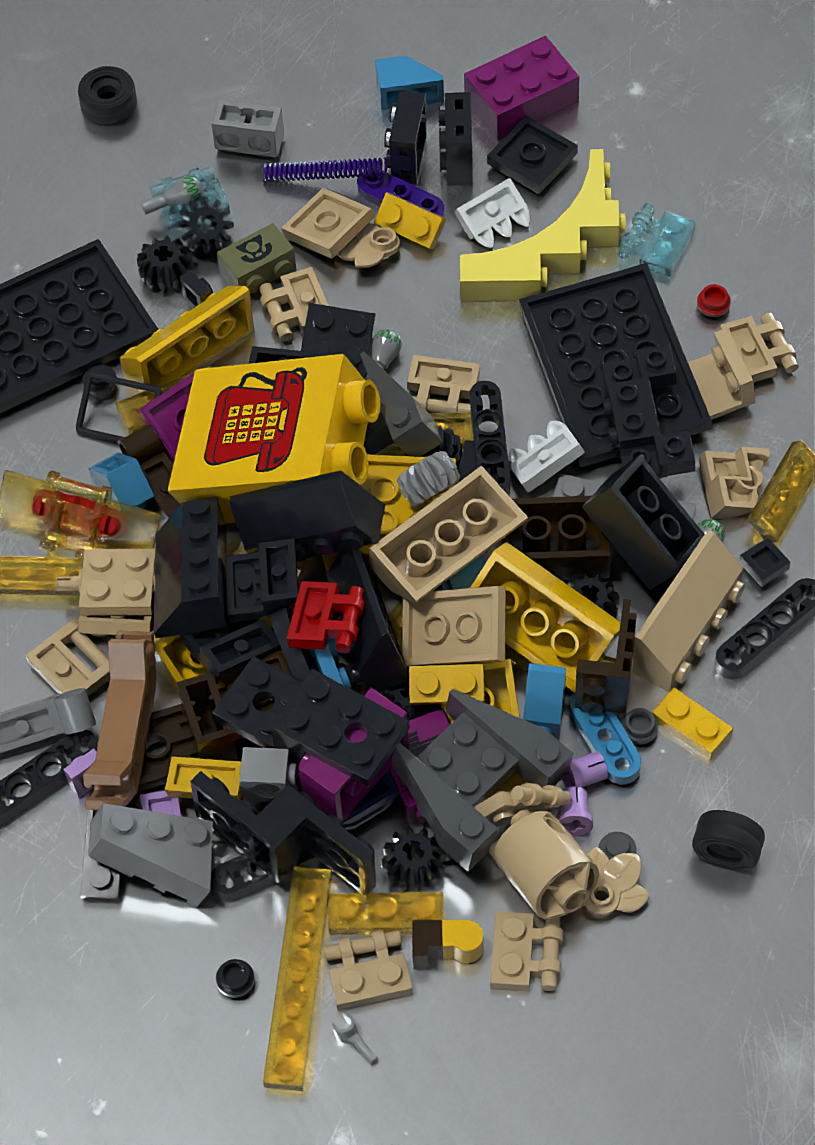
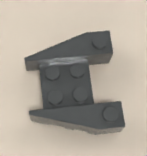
[360,351,443,457]
[391,689,574,871]

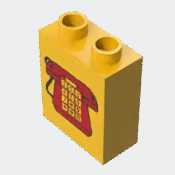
[168,354,380,523]

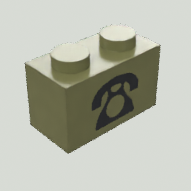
[217,223,296,293]

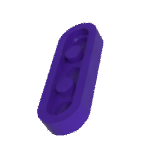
[357,169,445,217]

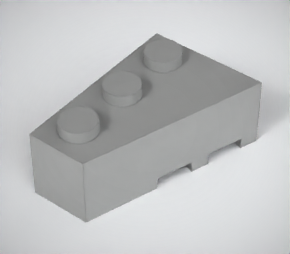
[88,803,213,908]

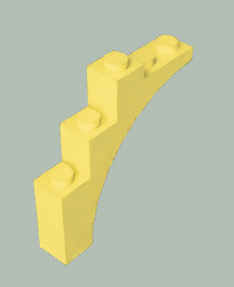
[460,149,626,302]

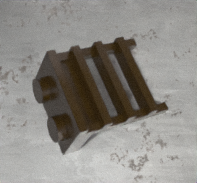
[575,599,637,714]

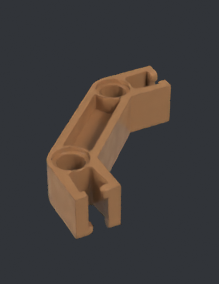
[83,631,157,810]

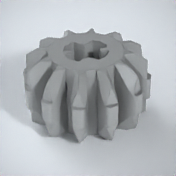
[397,451,460,506]

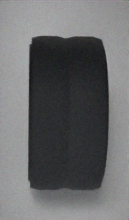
[78,66,137,125]
[692,810,765,870]

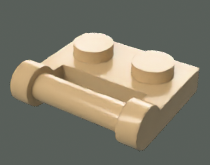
[25,620,110,696]

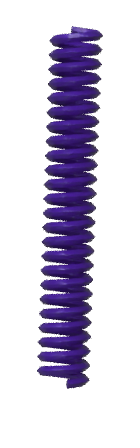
[263,157,388,182]

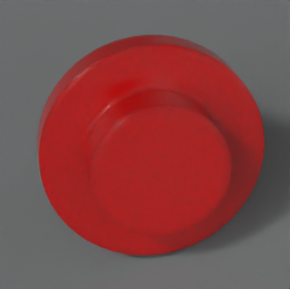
[697,284,731,317]

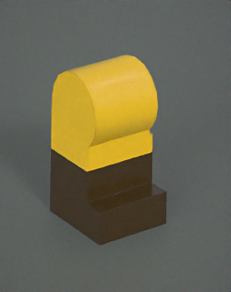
[412,920,484,970]

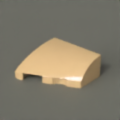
[698,446,770,519]

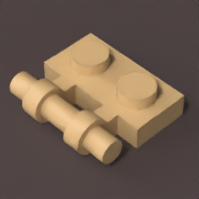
[259,267,329,342]
[719,313,799,382]
[407,355,480,419]
[474,783,570,826]
[490,911,564,991]
[323,929,413,1011]

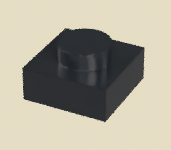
[179,270,213,308]
[739,537,791,587]

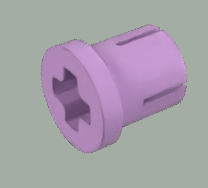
[562,751,608,794]
[556,786,593,836]

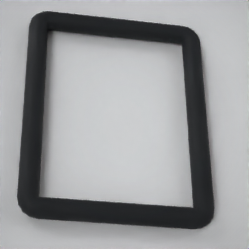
[76,372,162,442]

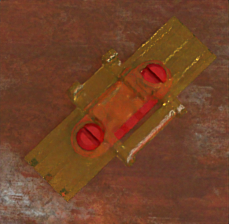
[0,470,162,560]

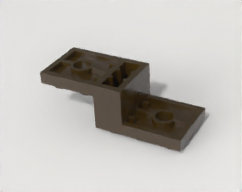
[137,650,292,793]

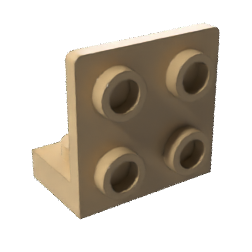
[688,328,756,420]

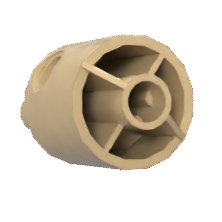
[489,809,600,919]

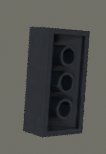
[229,470,385,561]
[154,497,227,639]
[326,548,409,693]

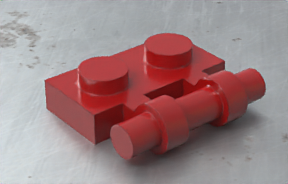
[286,581,365,653]

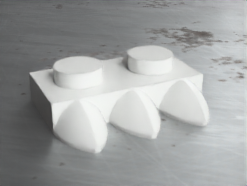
[454,178,530,248]
[508,421,585,493]

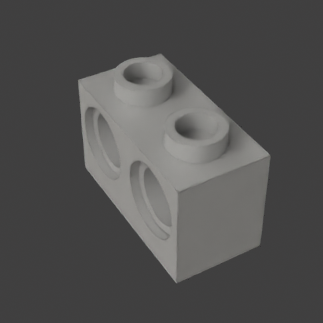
[211,99,284,157]
[239,747,300,814]

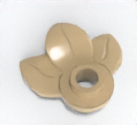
[337,223,400,268]
[584,847,650,916]

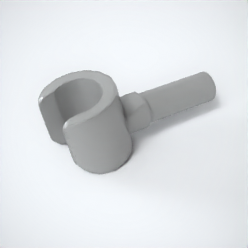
[332,1012,378,1064]

